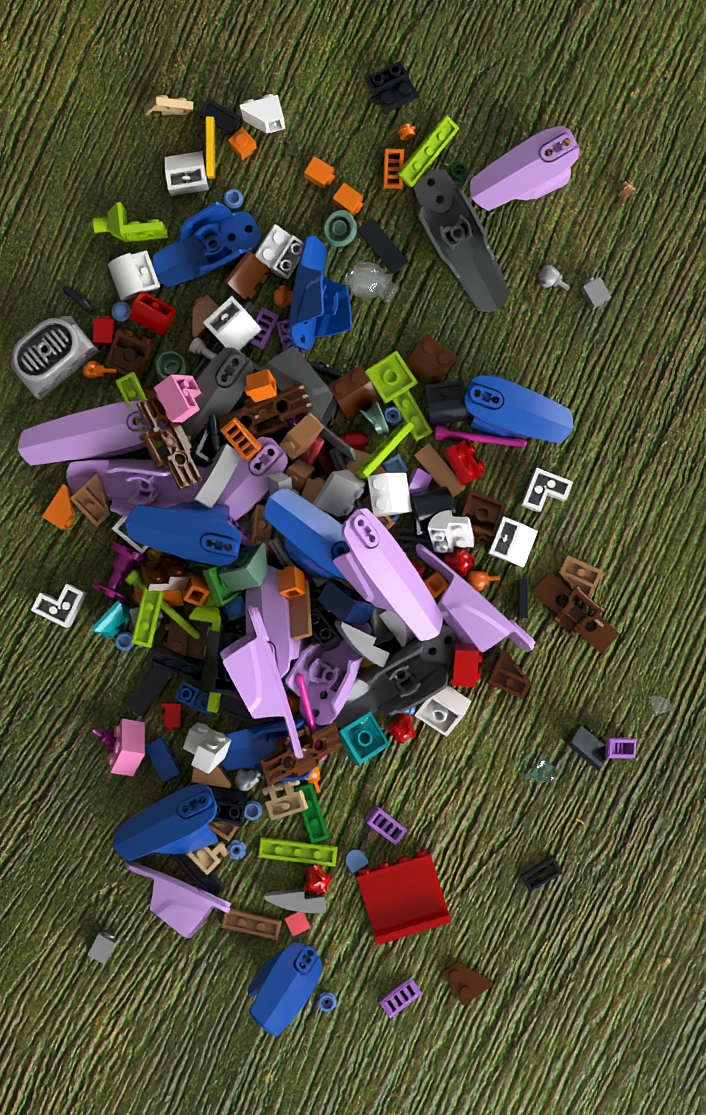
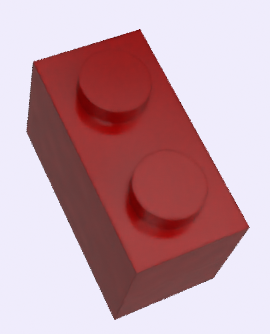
[129,291,177,336]
[452,642,482,687]

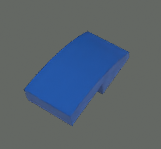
[174,681,213,716]
[145,737,182,783]

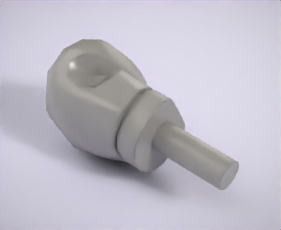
[538,265,570,291]
[235,769,260,791]

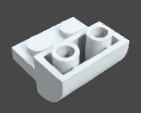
[254,224,304,279]
[108,250,160,301]
[428,510,475,553]

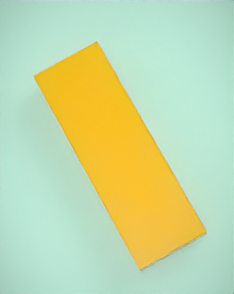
[205,117,215,179]

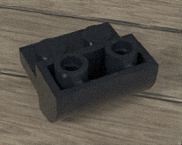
[366,61,419,115]
[425,380,468,426]
[409,486,455,535]
[311,607,354,651]
[209,785,248,827]

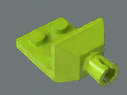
[93,202,168,242]
[189,592,224,657]

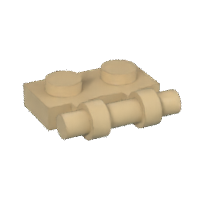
[262,780,308,821]
[186,840,229,875]

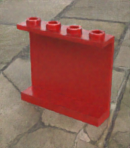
[356,850,451,945]

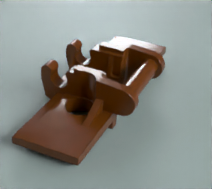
[217,382,313,444]
[136,397,203,490]
[532,572,620,654]
[259,721,343,787]

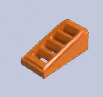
[383,149,404,189]
[220,417,262,462]

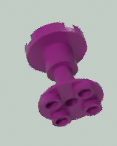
[91,541,148,603]

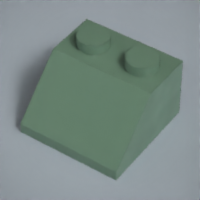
[218,542,268,592]

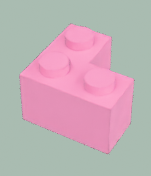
[154,375,201,422]
[108,719,145,776]

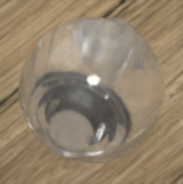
[345,260,390,300]

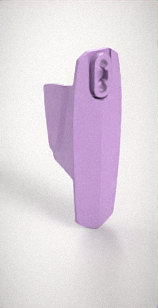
[18,399,165,465]
[66,459,207,517]
[333,508,443,641]
[416,542,535,653]
[220,606,303,758]

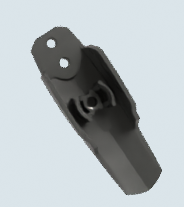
[414,169,510,312]
[252,346,357,462]
[149,347,254,460]
[333,624,461,729]

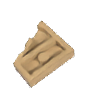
[144,95,193,115]

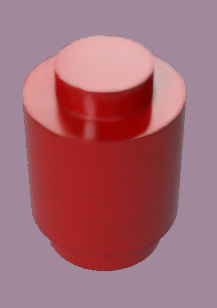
[341,431,369,451]

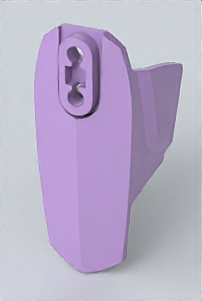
[470,126,579,211]
[214,436,288,521]
[245,565,311,678]
[285,622,372,726]
[124,860,231,938]

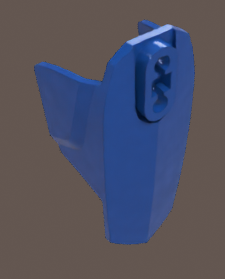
[152,202,261,287]
[289,236,352,350]
[463,374,573,444]
[264,488,350,580]
[125,501,241,565]
[220,717,324,781]
[113,784,218,862]
[248,942,322,1036]

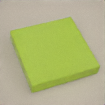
[364,350,418,404]

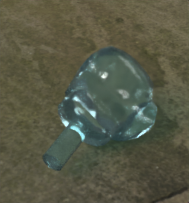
[522,761,557,782]

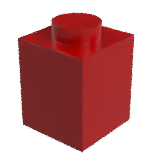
[93,316,116,346]

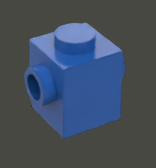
[222,596,246,621]

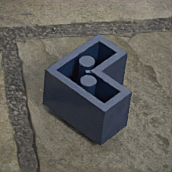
[317,580,376,624]

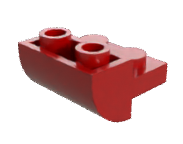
[444,440,485,486]

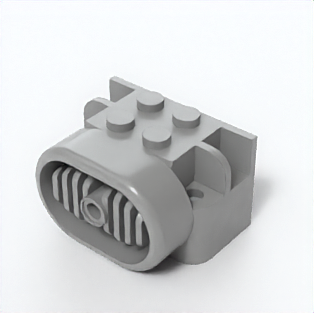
[10,315,100,400]

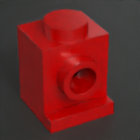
[161,702,183,731]

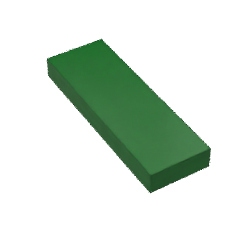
[294,783,330,844]

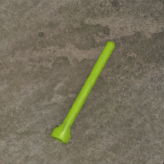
[125,569,201,639]

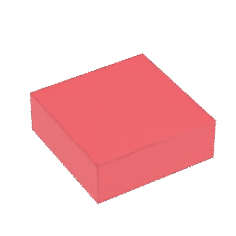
[285,912,311,936]

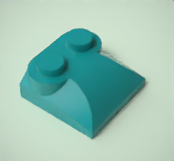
[91,600,131,639]
[338,711,390,766]

